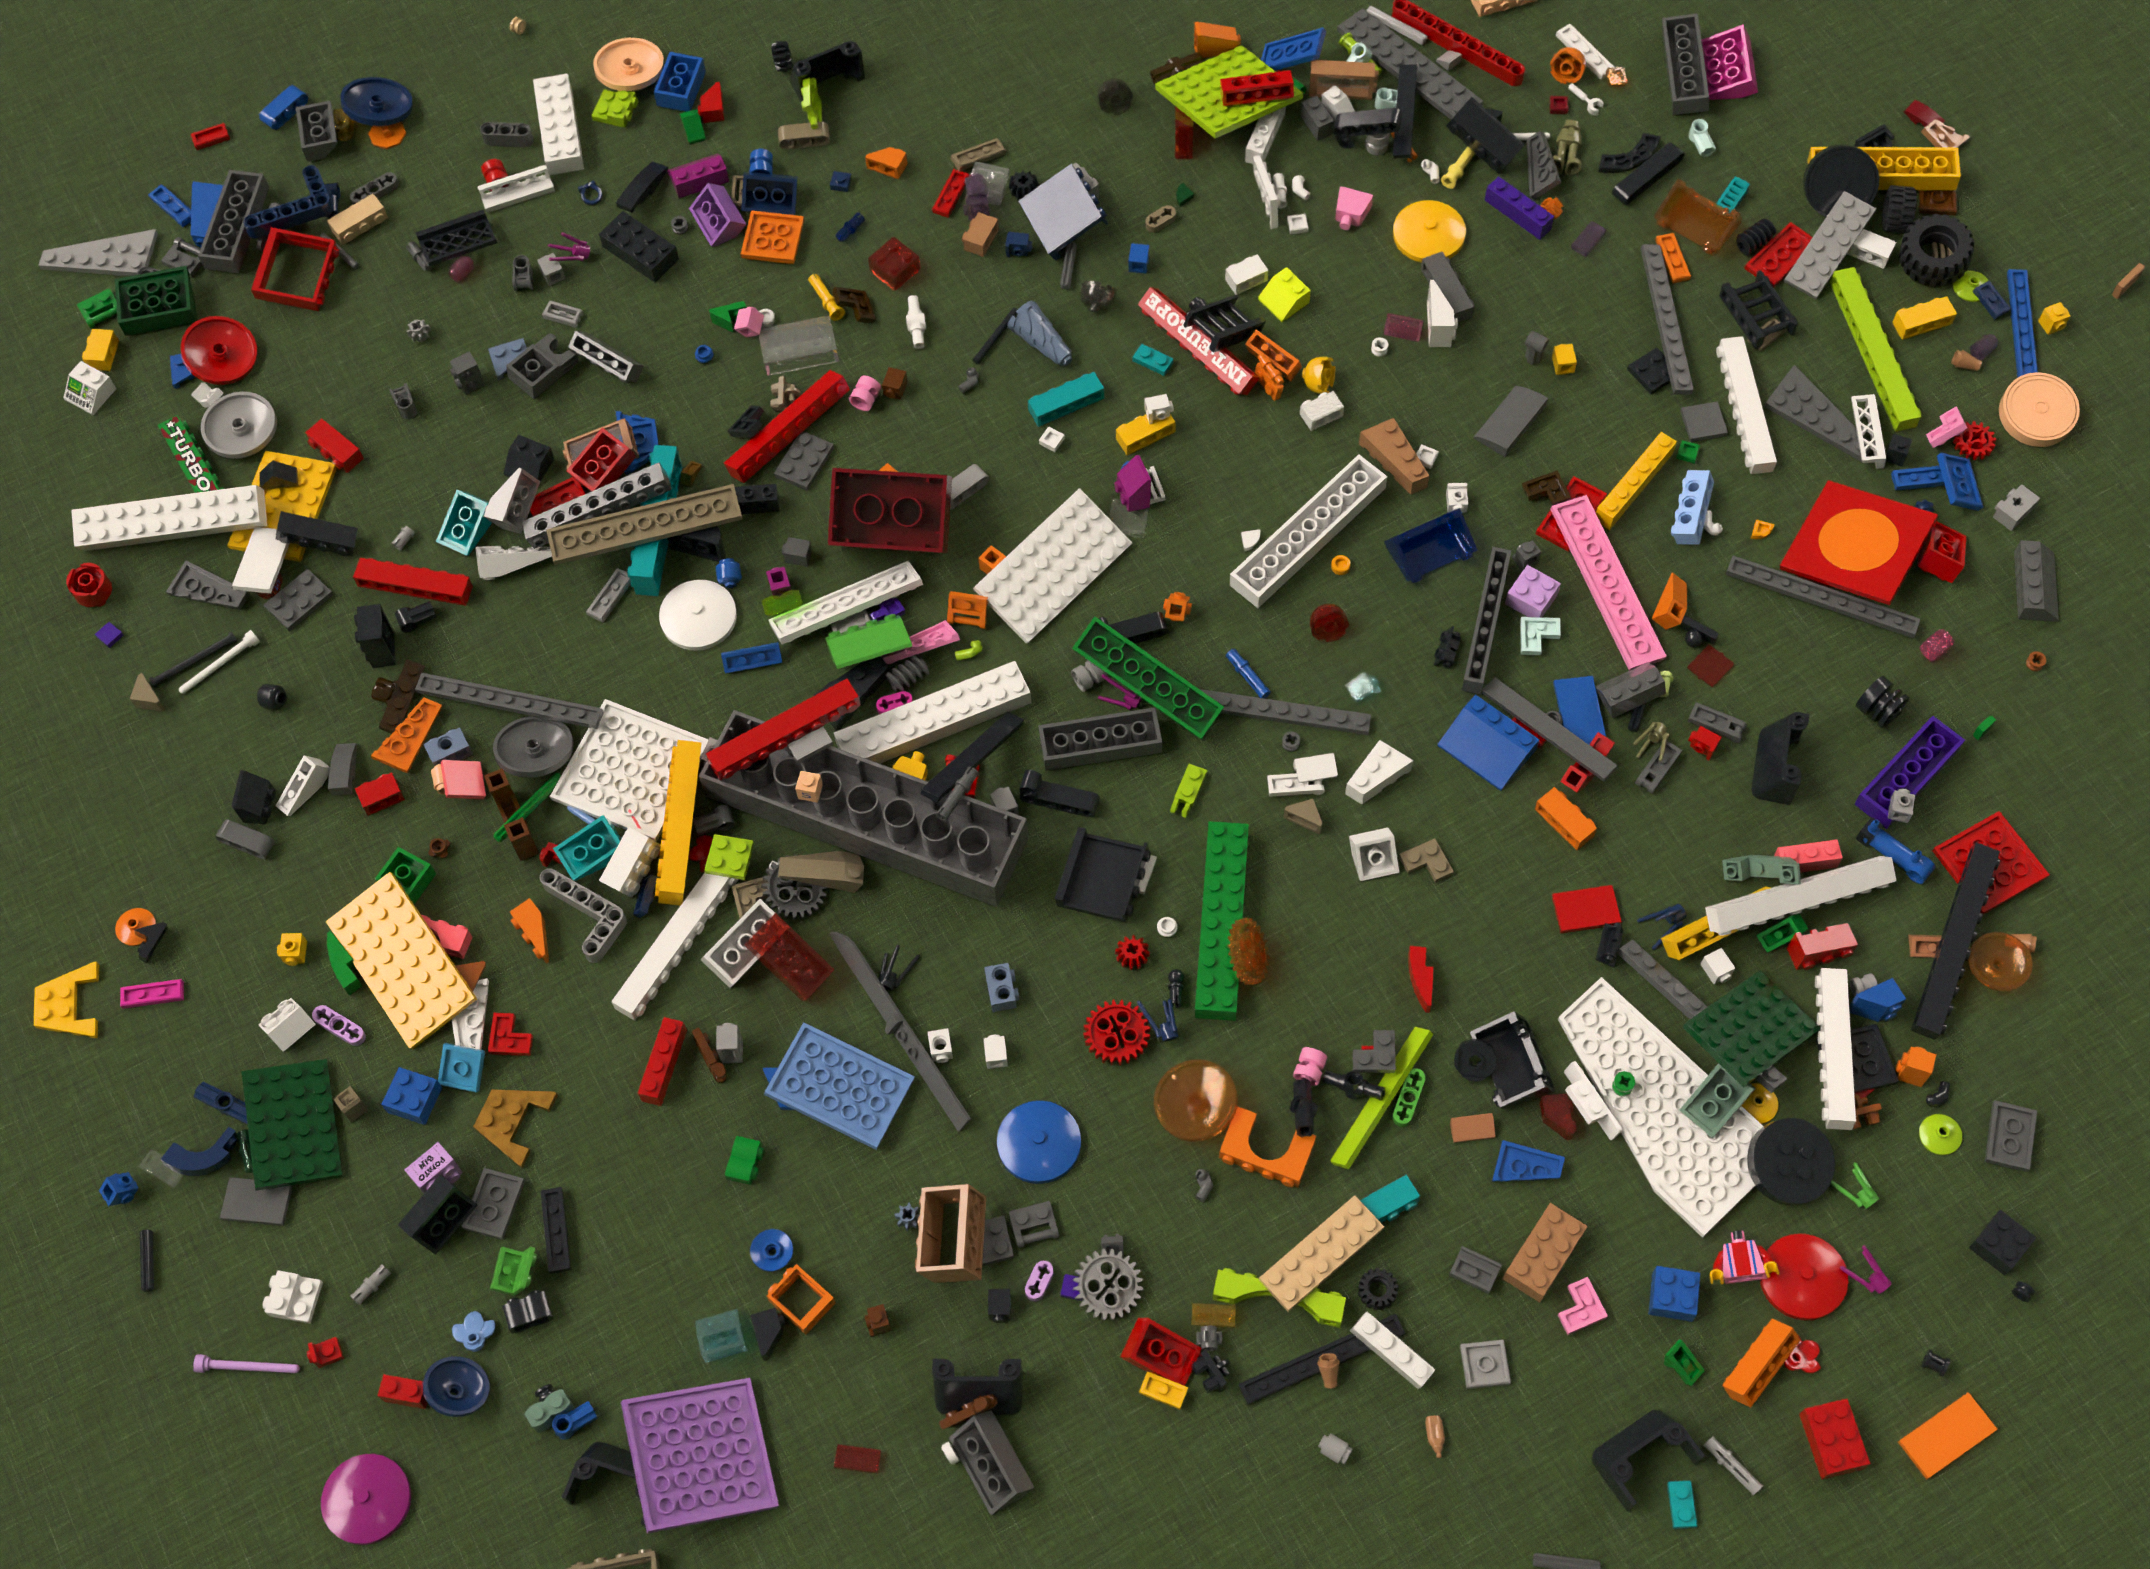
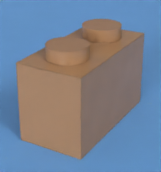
[962,212,999,257]

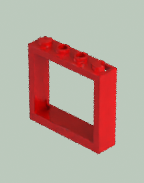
[251,227,339,311]

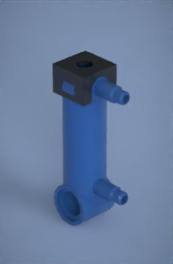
[1856,817,1935,884]

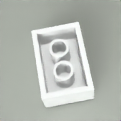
[599,827,660,898]

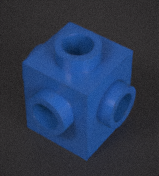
[99,1172,138,1206]

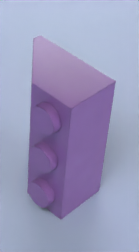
[689,183,746,247]

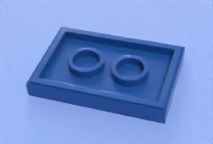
[1937,453,1983,511]

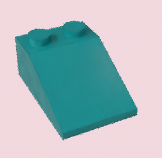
[436,490,492,556]
[553,815,621,881]

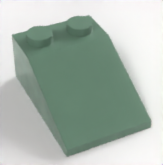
[1679,1063,1756,1138]

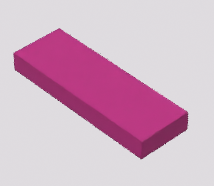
[120,979,184,1009]

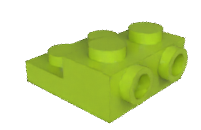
[591,89,638,128]

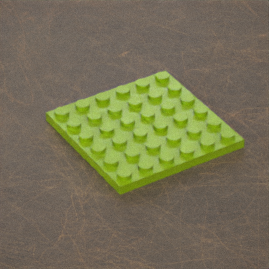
[1155,45,1303,139]

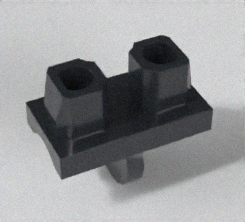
[1191,1350,1230,1394]

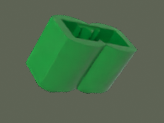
[725,1136,765,1185]

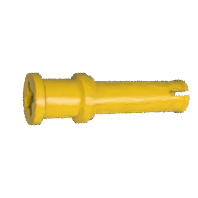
[808,274,845,321]

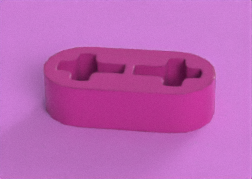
[876,691,913,714]

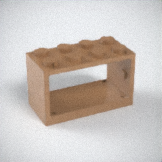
[915,1184,986,1283]

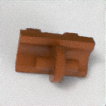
[1848,1094,1882,1131]

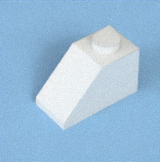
[1321,85,1355,120]

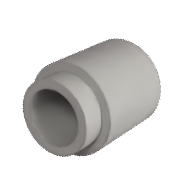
[1318,1433,1353,1464]

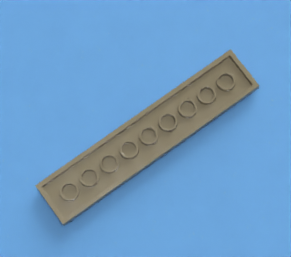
[546,484,742,565]

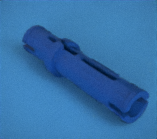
[1226,648,1271,699]

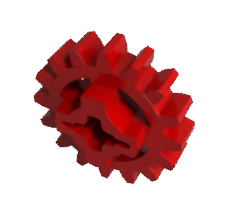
[1953,421,1996,460]

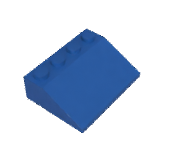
[1437,694,1539,791]

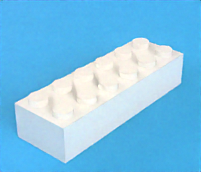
[533,74,584,175]

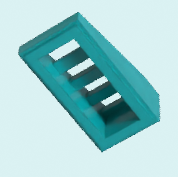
[1714,176,1750,216]

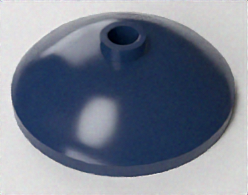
[423,1356,489,1417]

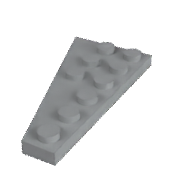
[39,229,158,276]

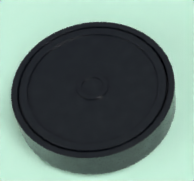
[1803,144,1879,217]
[1747,1118,1835,1205]

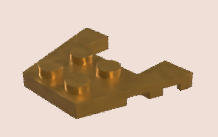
[473,1090,558,1168]

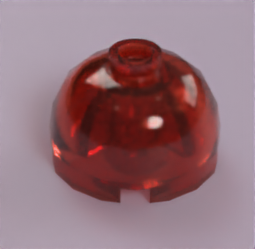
[1309,603,1349,642]

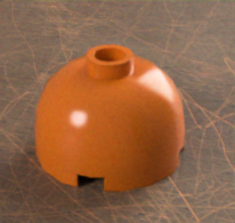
[1550,47,1586,84]

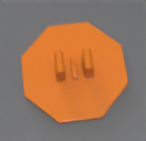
[368,122,406,149]

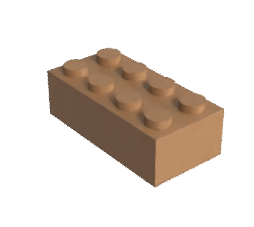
[1503,1203,1587,1303]

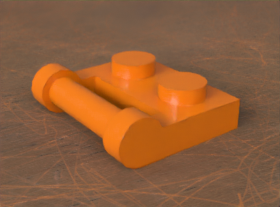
[947,591,988,629]

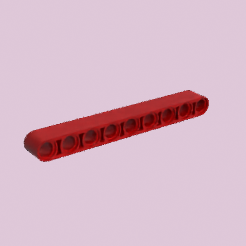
[1392,0,1525,87]

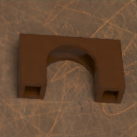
[484,768,539,861]

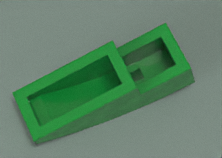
[327,931,362,996]

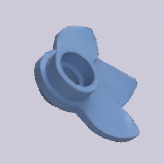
[452,1311,495,1352]

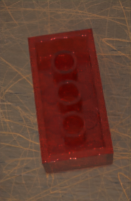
[743,913,834,1001]

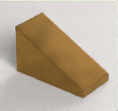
[680,461,702,487]

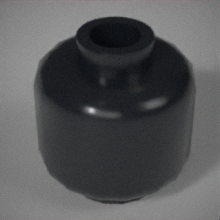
[257,684,287,710]

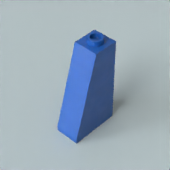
[191,182,224,247]

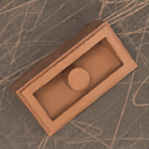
[1908,935,1942,957]
[1450,1113,1495,1143]

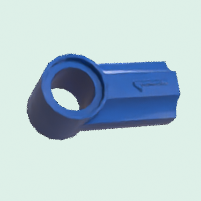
[552,1401,598,1439]

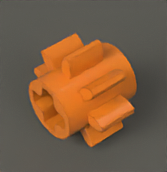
[1541,197,1563,220]

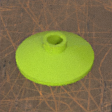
[1953,270,1989,302]
[1919,1114,1962,1155]

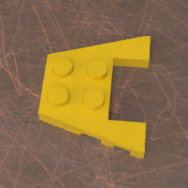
[34,962,99,1038]

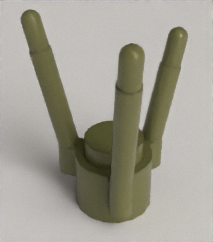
[1633,722,1670,762]

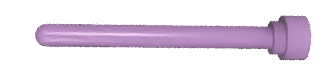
[194,1355,300,1373]

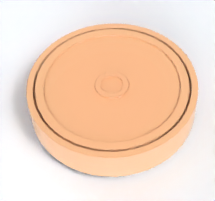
[1999,373,2080,447]

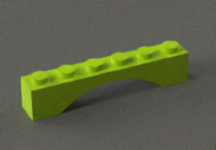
[1213,1268,1346,1328]

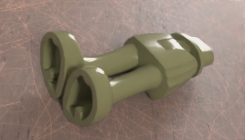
[1552,120,1582,175]

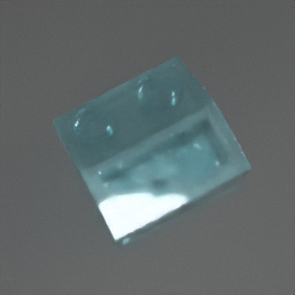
[695,1309,748,1363]

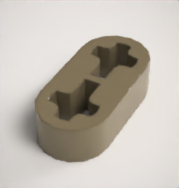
[1145,205,1176,233]

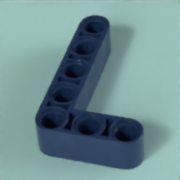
[243,165,333,238]

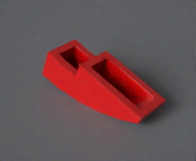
[1408,946,1434,1013]

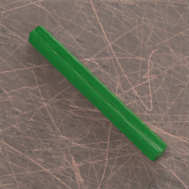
[493,773,562,842]

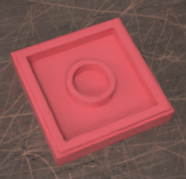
[440,760,486,799]

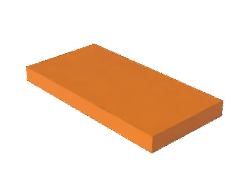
[1898,1392,1997,1479]

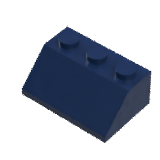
[741,172,798,215]

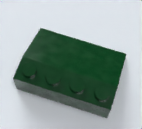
[115,266,197,336]

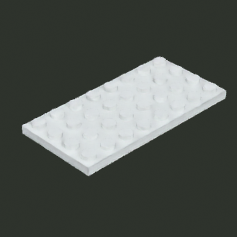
[973,488,1132,644]

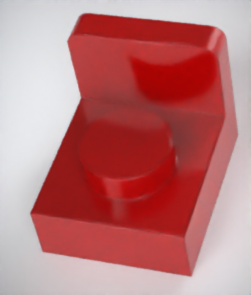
[540,842,562,867]
[307,1337,344,1368]

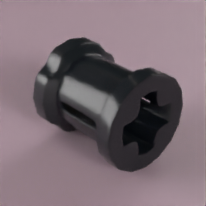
[1921,1349,1951,1377]

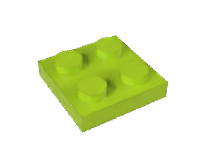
[705,834,754,880]

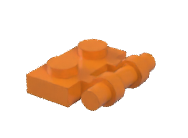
[1254,354,1284,401]

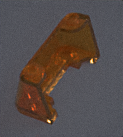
[1654,179,1742,255]

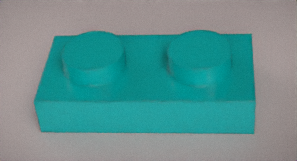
[1133,344,1174,376]
[1667,1481,1697,1529]

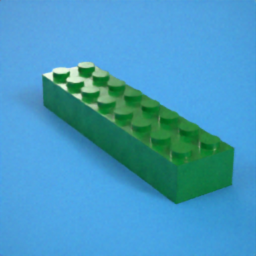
[1072,616,1224,740]

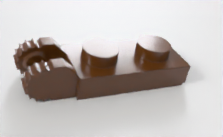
[692,1027,727,1083]
[939,1394,998,1430]

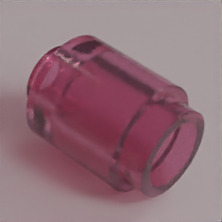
[448,256,475,282]

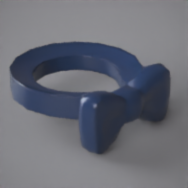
[578,180,602,205]

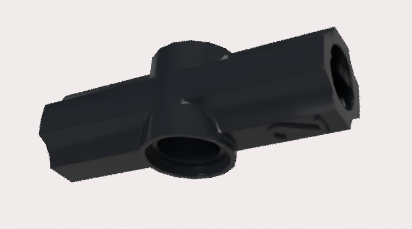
[1290,1079,1318,1137]

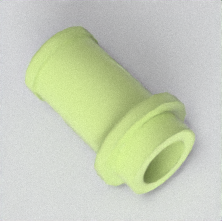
[1660,671,1673,697]

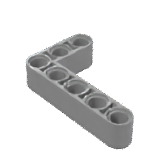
[540,868,627,963]

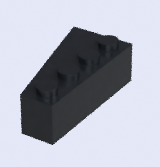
[814,656,889,731]

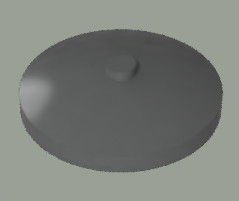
[493,716,573,778]

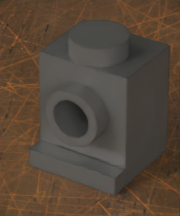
[1512,540,1541,572]

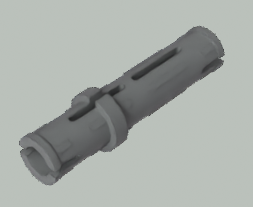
[936,767,979,821]

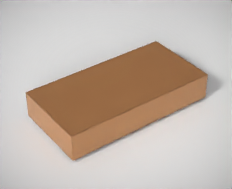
[2112,263,2145,299]

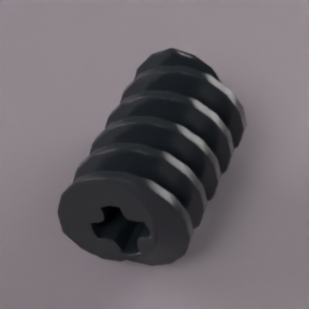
[1736,218,1777,256]

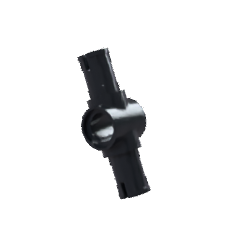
[1322,1070,1386,1100]

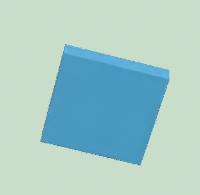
[438,1043,485,1092]

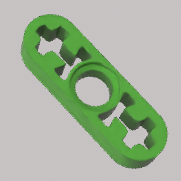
[1393,1068,1425,1127]

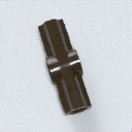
[1150,52,1203,85]

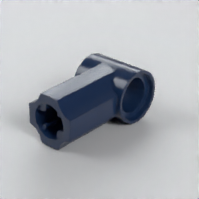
[324,183,341,218]

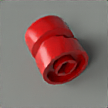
[481,159,510,191]

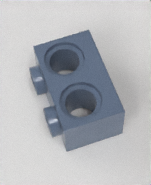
[984,963,1020,1012]

